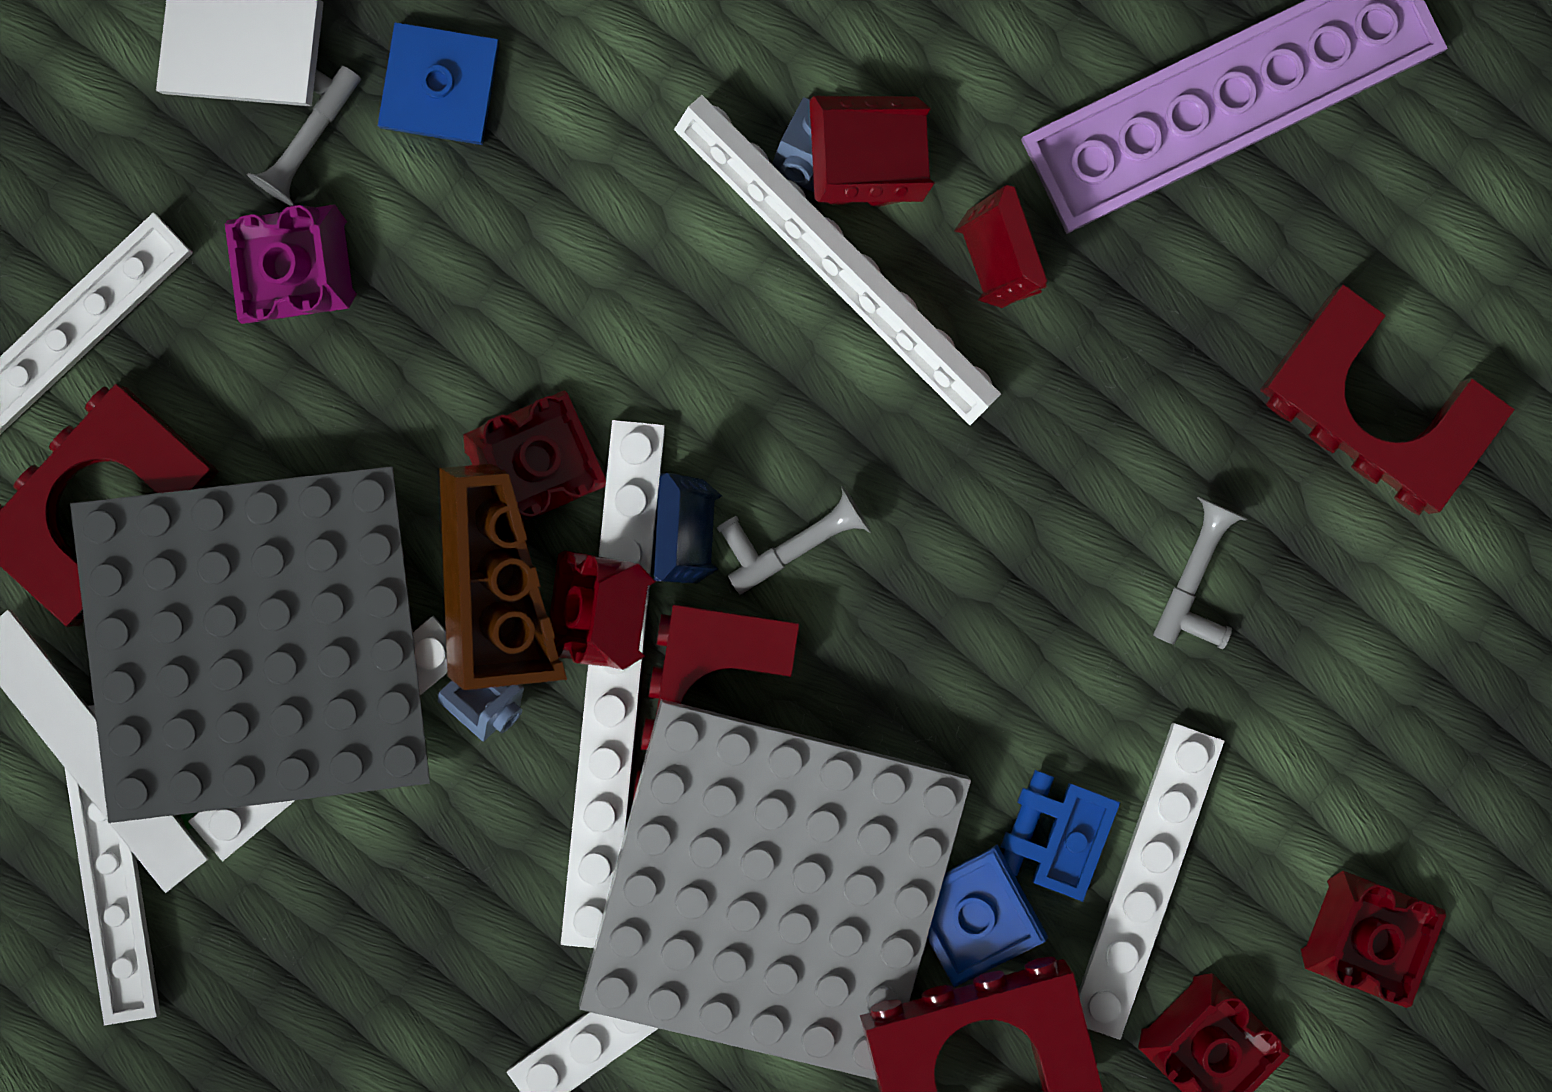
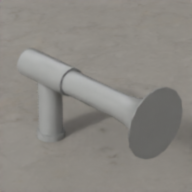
[247,66,361,206]
[717,486,871,595]
[1153,497,1248,649]

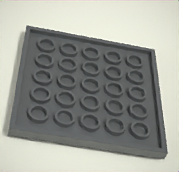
[70,467,430,823]

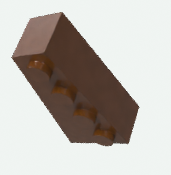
[439,464,567,690]

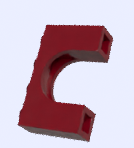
[1260,284,1515,516]
[0,383,219,627]
[633,605,799,801]
[859,957,1103,1092]

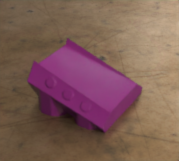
[225,205,357,324]

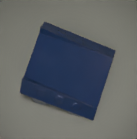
[654,473,722,583]

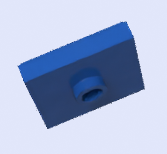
[377,23,500,145]
[927,844,1048,987]

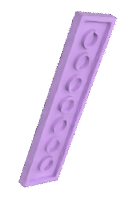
[1021,0,1448,234]

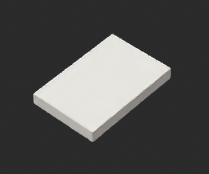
[156,0,323,106]

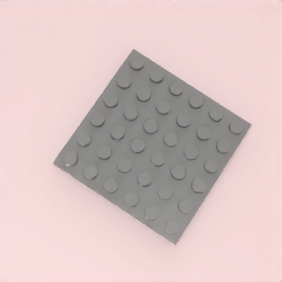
[579,699,971,1080]

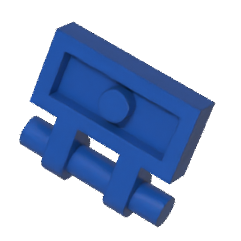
[1000,770,1120,902]

